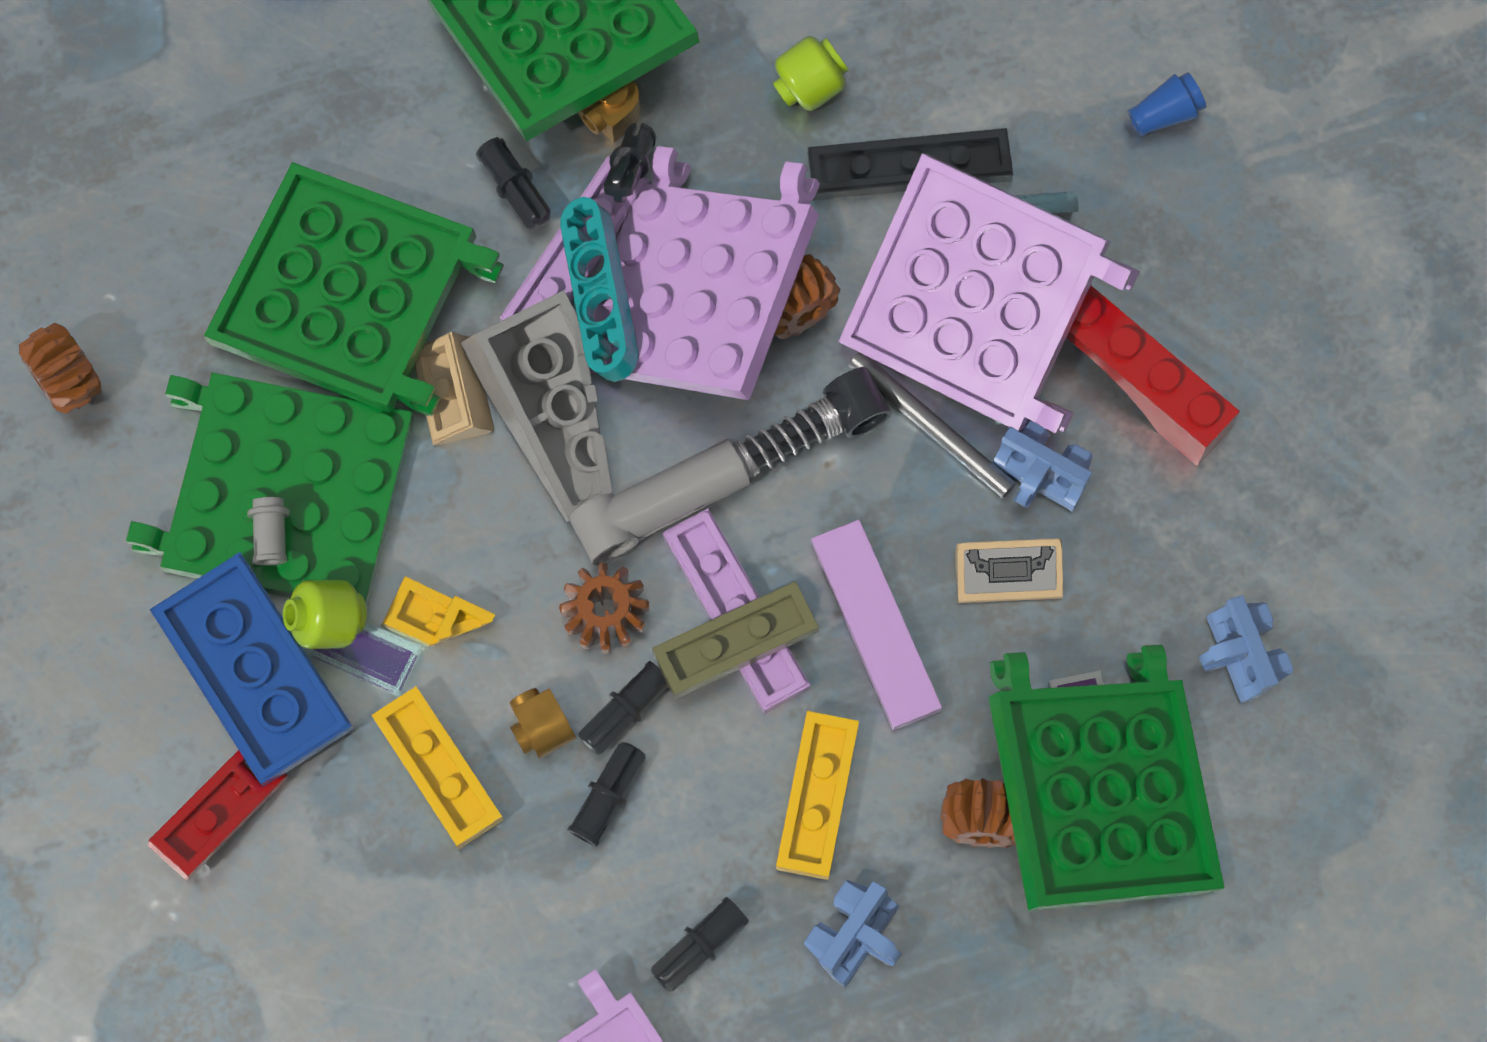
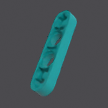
[560,197,638,382]

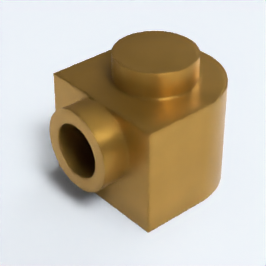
[578,80,640,143]
[509,688,577,759]

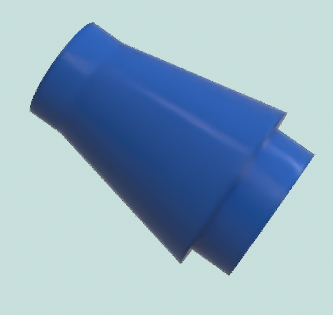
[1127,72,1207,137]

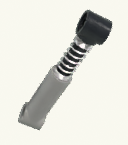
[569,367,892,565]

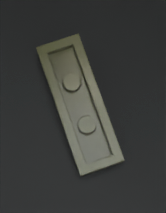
[652,581,819,699]

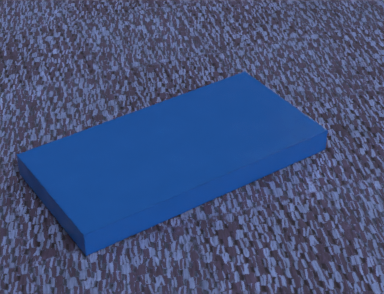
[149,552,354,787]

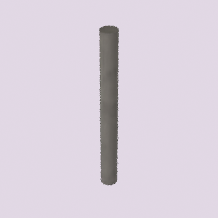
[848,352,1016,499]

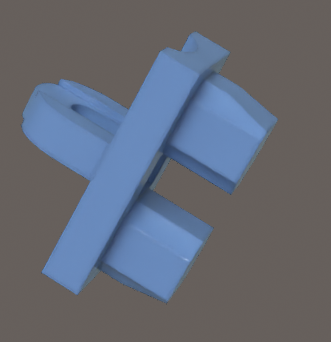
[992,419,1093,511]
[1198,595,1293,703]
[804,880,902,987]

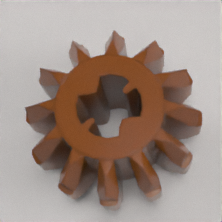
[774,254,841,339]
[19,323,101,414]
[559,562,650,654]
[941,778,1016,849]

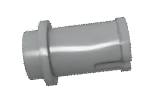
[247,497,290,565]

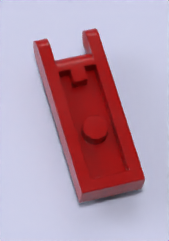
[148,750,289,882]

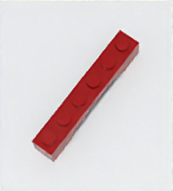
[1066,285,1240,466]

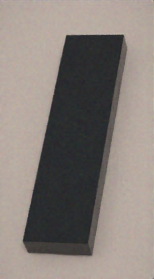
[807,128,1013,200]

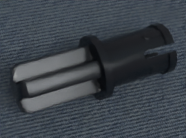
[603,123,656,203]
[476,137,551,230]
[578,661,669,755]
[567,742,646,847]
[650,897,749,992]

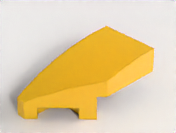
[381,576,495,647]

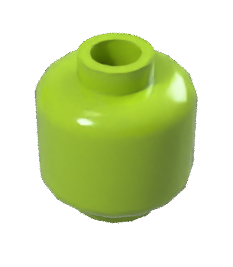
[772,36,849,111]
[283,580,367,649]

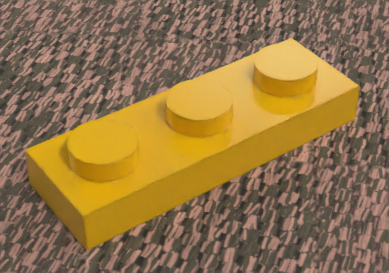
[371,686,504,849]
[776,711,859,880]

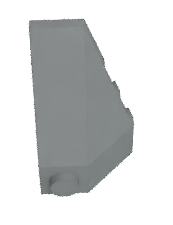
[460,290,613,522]

